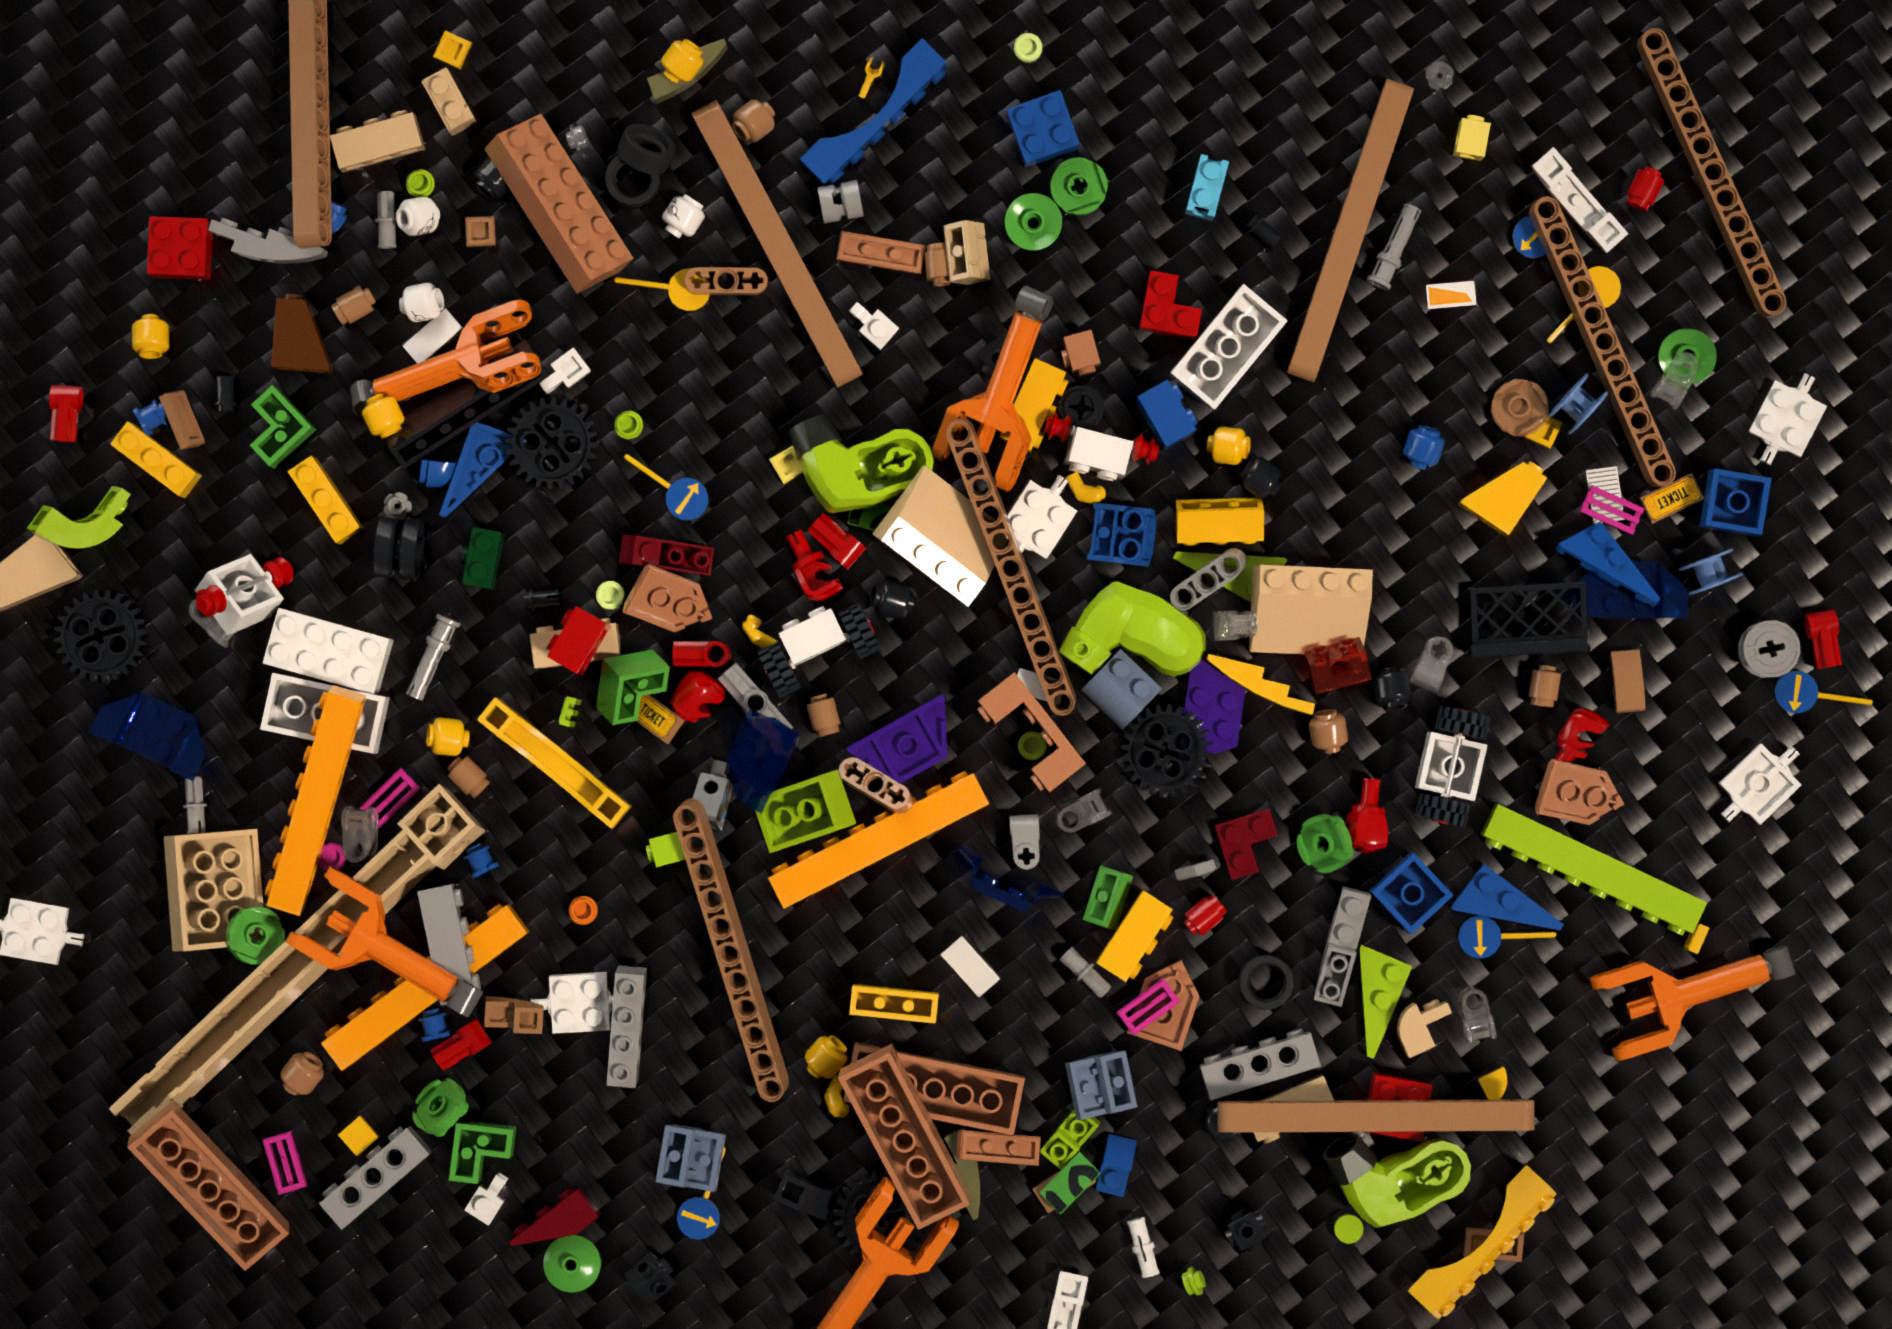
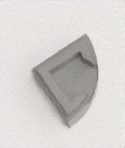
[1174,859,1216,880]

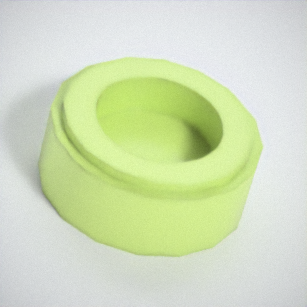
[1014,33,1042,63]
[596,581,625,610]

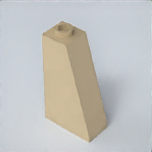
[0,535,83,612]

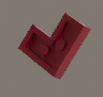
[1214,808,1278,880]

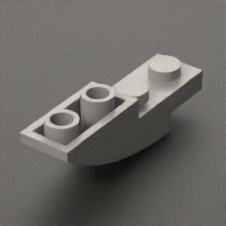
[208,218,328,264]
[1314,886,1371,1007]

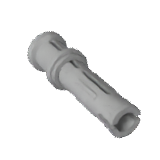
[1366,203,1422,291]
[406,613,461,701]

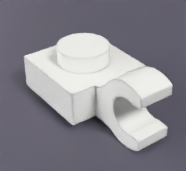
[849,302,899,350]
[540,348,591,395]
[465,1172,508,1226]

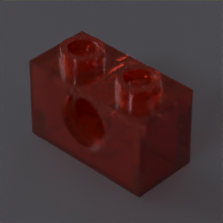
[1304,637,1372,694]

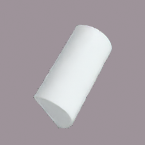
[1170,284,1287,410]

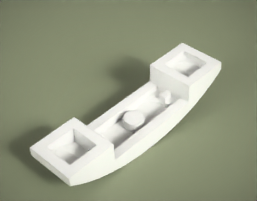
[1531,147,1628,253]
[1047,1271,1088,1329]

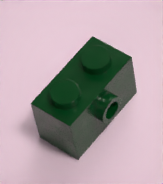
[462,527,505,590]

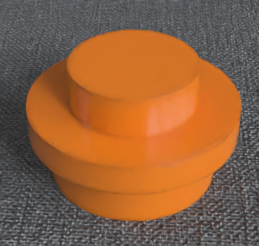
[569,896,598,925]

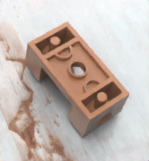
[977,672,1086,792]

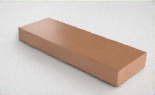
[837,231,926,275]
[956,1130,1040,1166]

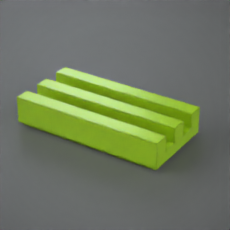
[559,696,582,727]

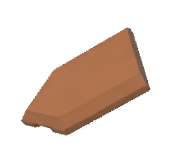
[623,564,713,632]
[1535,759,1624,825]
[1127,960,1200,1051]

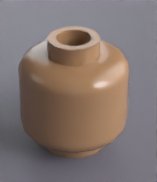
[732,99,775,142]
[1309,709,1348,754]
[280,1052,324,1095]

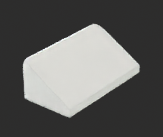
[403,308,463,363]
[940,936,1000,997]

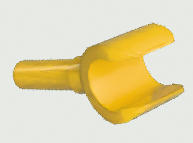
[858,57,884,99]

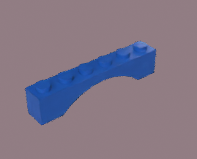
[800,38,947,186]

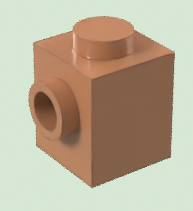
[1061,330,1100,376]

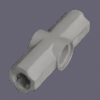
[717,663,793,744]

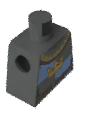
[687,760,733,831]

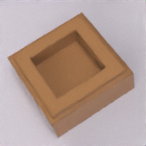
[465,216,496,247]

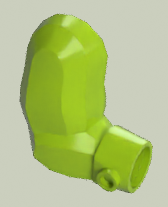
[1058,582,1205,677]

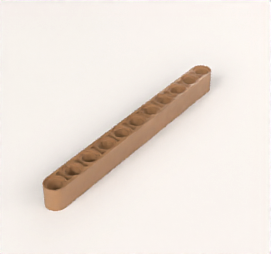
[288,0,332,249]
[1637,28,1786,318]
[1287,79,1414,382]
[691,100,863,388]
[1529,197,1676,488]
[946,418,1076,716]
[673,798,789,1102]
[1218,1099,1535,1132]

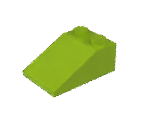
[751,769,856,853]

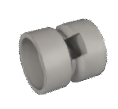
[818,180,864,224]

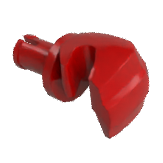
[786,530,843,602]
[670,670,725,723]
[1554,708,1610,763]
[1345,778,1388,853]

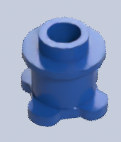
[133,399,169,435]
[463,843,499,879]
[418,1008,451,1042]

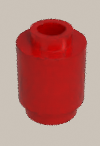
[1626,167,1665,212]
[1184,894,1227,936]

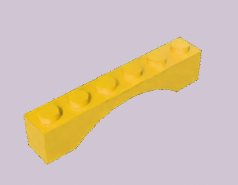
[477,697,632,829]
[1408,1165,1557,1320]

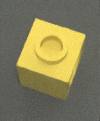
[1453,115,1491,161]

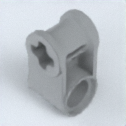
[1010,814,1040,870]

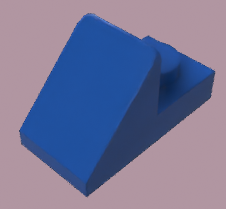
[1095,1134,1137,1197]

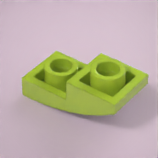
[1040,1110,1101,1170]

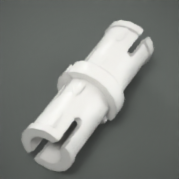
[1127,1217,1160,1278]

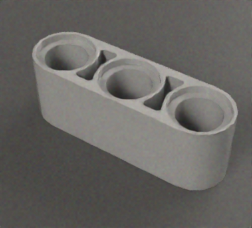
[1170,548,1247,610]

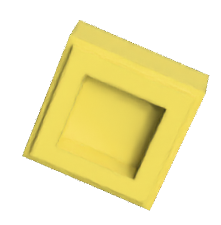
[769,446,803,484]

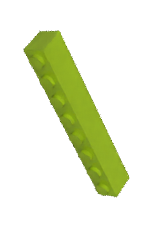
[1480,804,1708,936]

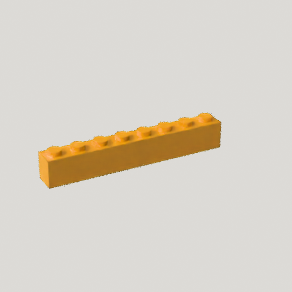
[265,685,367,916]
[768,771,989,909]
[321,904,530,1071]

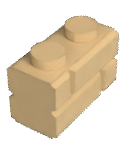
[421,68,477,136]
[944,220,990,285]

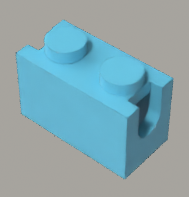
[1185,154,1229,221]

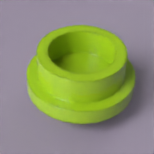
[406,169,435,198]
[614,411,643,440]
[1182,1267,1206,1296]

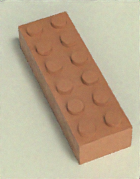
[485,114,633,294]
[843,1042,1025,1135]
[838,1044,971,1230]
[127,1100,289,1271]

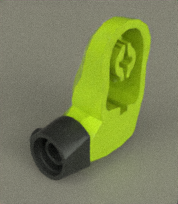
[789,414,934,513]
[1323,1133,1471,1228]

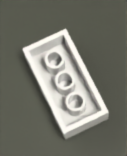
[263,608,394,695]
[260,673,390,754]

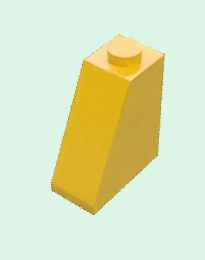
[1458,461,1547,536]

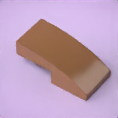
[1610,649,1646,713]
[484,996,544,1034]

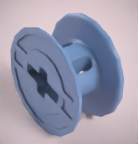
[1548,374,1609,435]
[1678,548,1743,596]

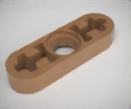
[685,267,768,295]
[839,757,913,814]

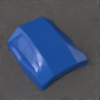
[1087,503,1156,567]

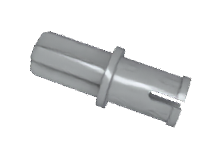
[375,191,397,249]
[183,776,207,834]
[1060,947,1111,998]

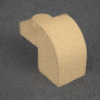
[1397,999,1452,1058]

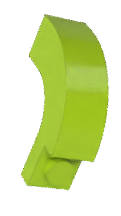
[27,486,131,548]

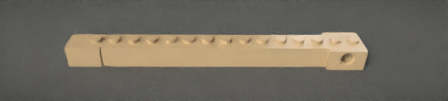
[109,784,486,1135]

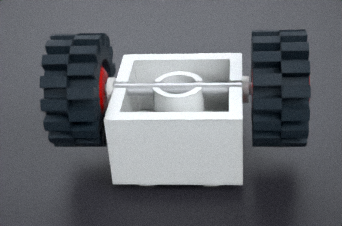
[757,603,881,698]
[1415,706,1491,827]

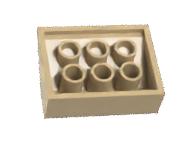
[872,465,1008,606]
[1249,565,1373,657]
[164,829,263,951]

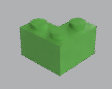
[250,385,317,469]
[596,650,670,725]
[449,1120,517,1184]

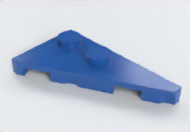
[439,422,525,518]
[1556,521,1660,607]
[1450,863,1564,930]

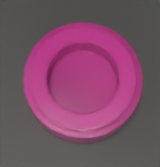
[318,843,347,871]

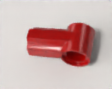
[49,385,83,442]
[807,513,867,570]
[1804,609,1842,669]
[673,641,731,667]
[430,1019,492,1071]

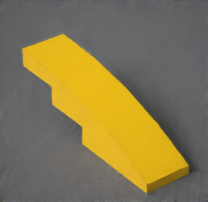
[1206,654,1315,715]

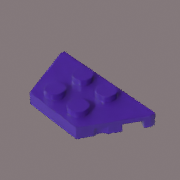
[1176,659,1245,765]
[846,694,948,784]

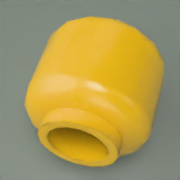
[661,39,704,83]
[132,314,169,359]
[362,393,405,439]
[1207,426,1251,465]
[426,717,469,756]
[805,1036,847,1079]

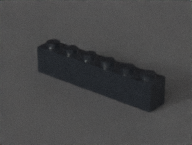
[384,339,549,469]

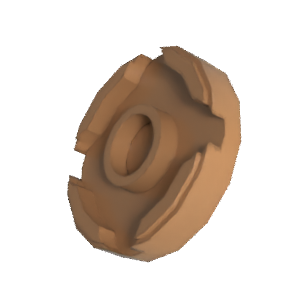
[1491,379,1549,436]

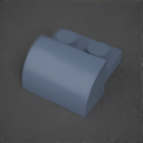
[1080,649,1162,730]
[1065,1051,1137,1120]
[656,1125,726,1192]

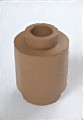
[924,243,950,286]
[331,285,376,325]
[1529,665,1561,708]
[806,693,841,737]
[448,756,490,798]

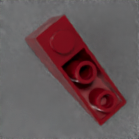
[619,535,714,576]
[509,1187,601,1246]

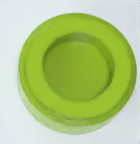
[1018,731,1047,760]
[1334,1214,1363,1244]

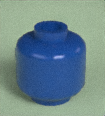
[1403,425,1445,470]

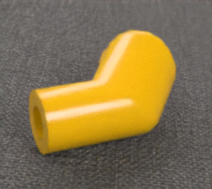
[1065,472,1106,504]
[742,614,778,649]
[824,1074,850,1118]

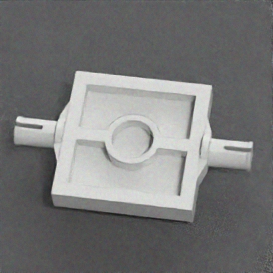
[1748,373,1827,465]
[1007,475,1077,563]
[1718,744,1801,825]
[0,898,84,965]
[531,972,613,1034]

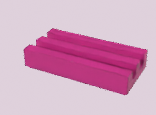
[1579,485,1645,535]
[360,768,421,828]
[1117,978,1180,1035]
[263,1131,308,1195]

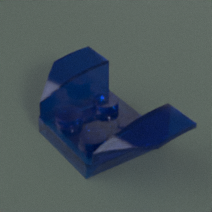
[1572,561,1688,619]
[89,693,206,781]
[727,708,801,814]
[958,844,1064,913]

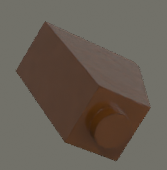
[271,294,333,373]

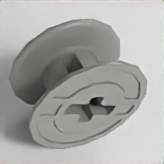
[1738,620,1800,678]

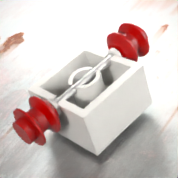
[1044,412,1159,481]
[195,554,293,635]

